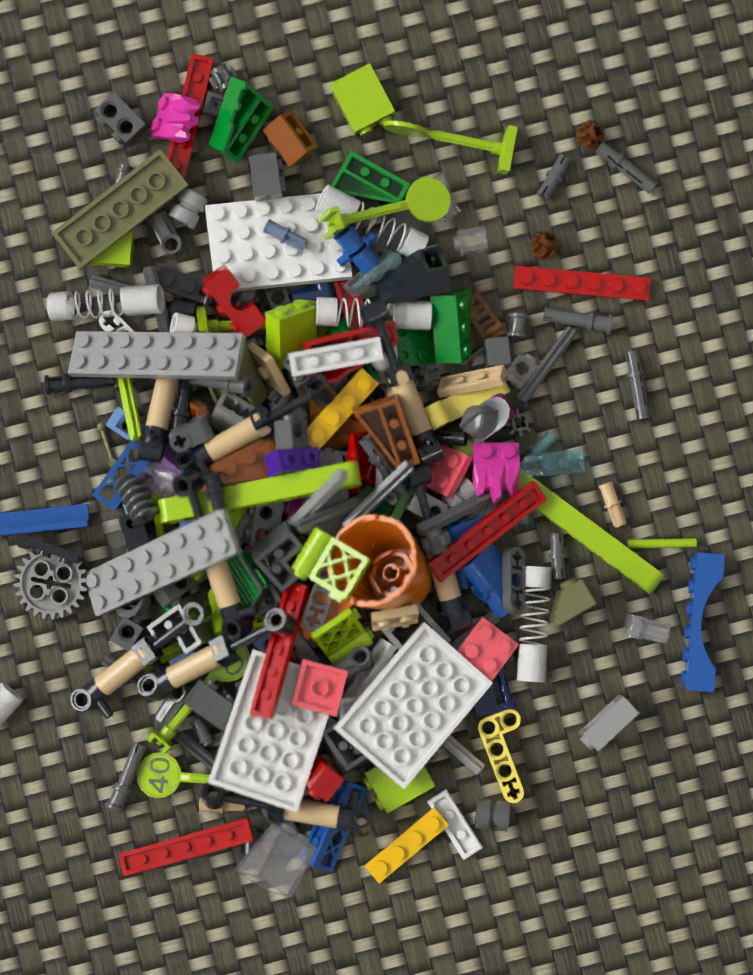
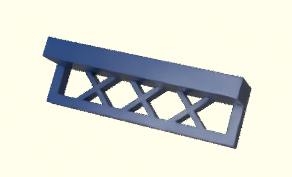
[92,420,168,511]
[0,504,91,537]
[299,778,368,873]

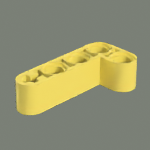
[424,381,511,431]
[478,708,524,803]

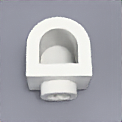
[169,312,198,333]

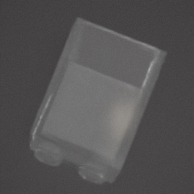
[234,823,317,898]

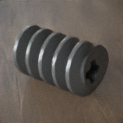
[115,474,159,526]

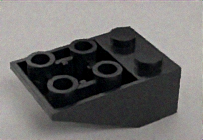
[375,246,451,304]

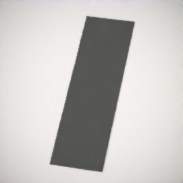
[351,210,425,283]

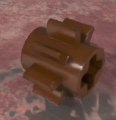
[576,120,604,150]
[530,231,559,260]

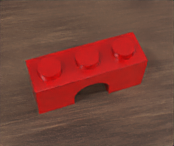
[202,263,266,338]
[305,753,344,802]

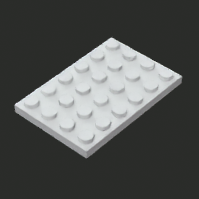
[205,193,352,292]
[333,622,493,789]
[208,649,329,812]

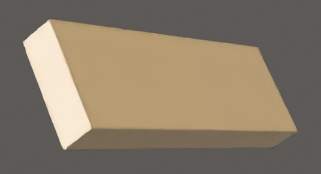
[437,365,507,398]

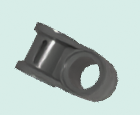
[169,415,215,452]

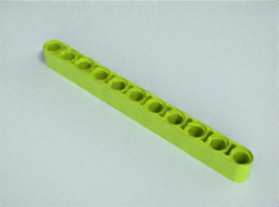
[451,430,665,594]

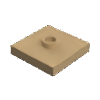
[247,342,290,397]

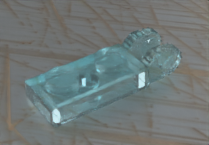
[343,249,402,298]
[524,449,585,476]

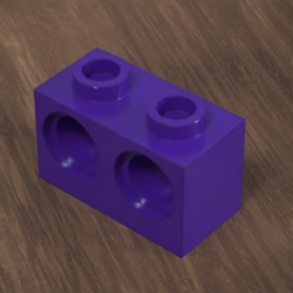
[264,447,321,478]

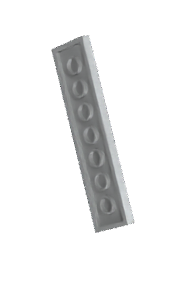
[68,331,246,380]
[83,509,241,617]

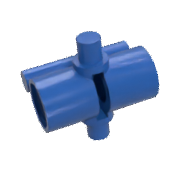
[334,225,379,273]

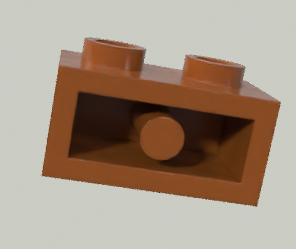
[263,110,318,167]

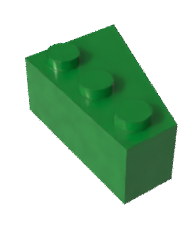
[209,76,275,163]
[331,150,412,203]
[430,287,472,364]

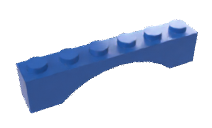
[680,552,725,692]

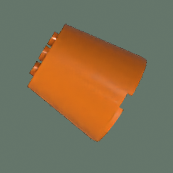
[328,514,433,610]

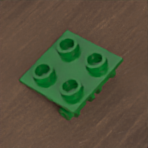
[396,328,434,367]

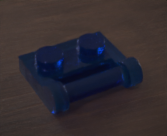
[474,664,516,718]

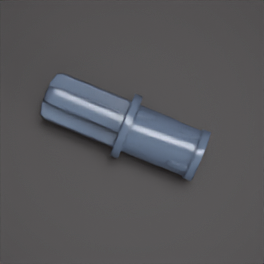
[263,219,308,251]

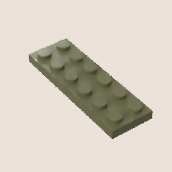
[52,149,189,270]

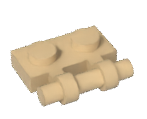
[371,604,419,632]

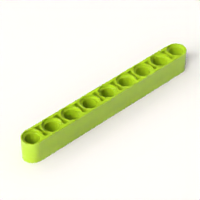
[158,461,361,524]

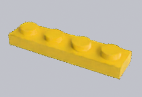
[307,368,379,449]
[365,806,449,883]

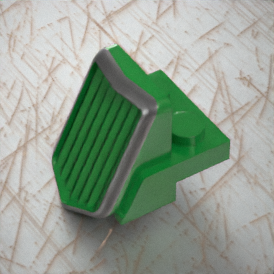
[227,548,269,608]

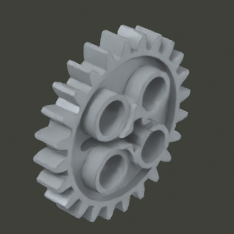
[13,546,88,620]

